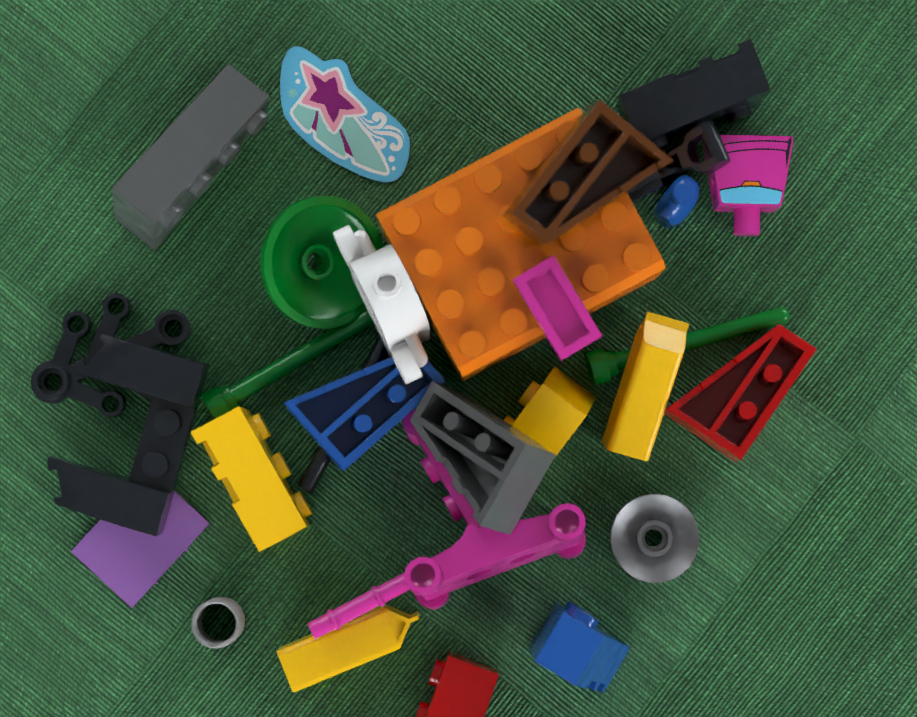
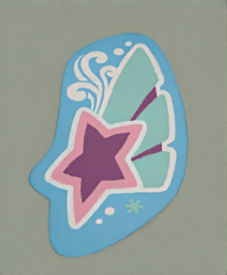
[280,46,410,183]

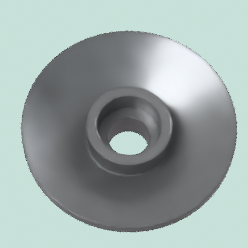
[610,494,699,583]

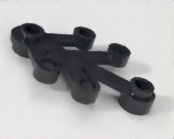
[31,293,192,418]

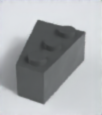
[410,381,556,535]

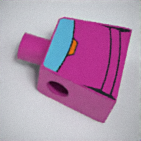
[703,135,793,237]

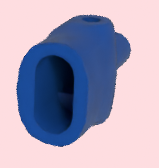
[654,175,699,228]

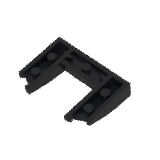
[47,334,210,536]

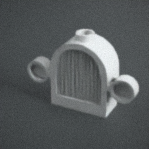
[332,225,430,385]

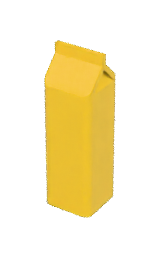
[601,311,689,461]
[277,604,420,693]

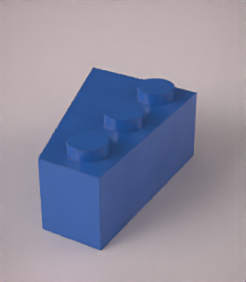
[282,357,446,471]

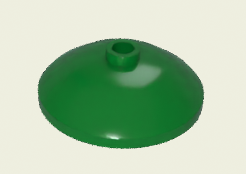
[260,196,383,329]

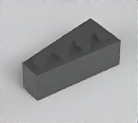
[112,64,269,251]

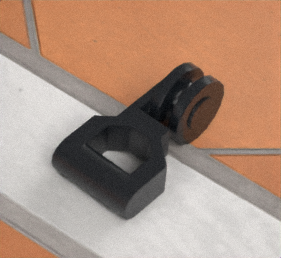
[657,120,731,188]

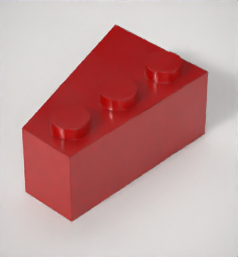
[664,324,817,463]
[415,651,499,717]

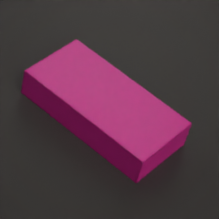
[513,255,602,361]

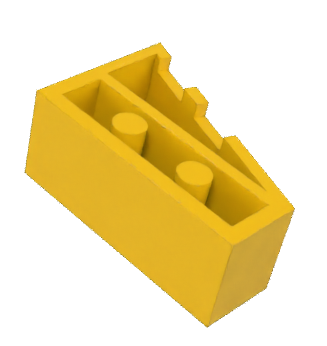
[504,366,596,460]
[190,406,312,552]

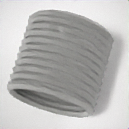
[191,597,245,648]

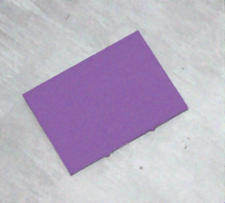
[71,491,210,608]

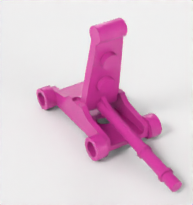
[307,410,586,639]

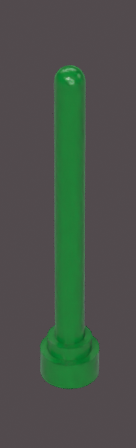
[584,307,790,386]
[201,310,374,419]

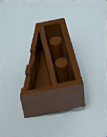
[502,100,674,245]

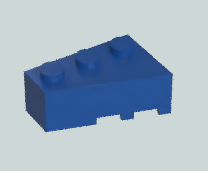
[528,601,630,693]

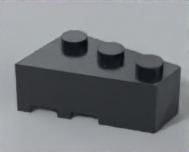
[616,39,770,150]

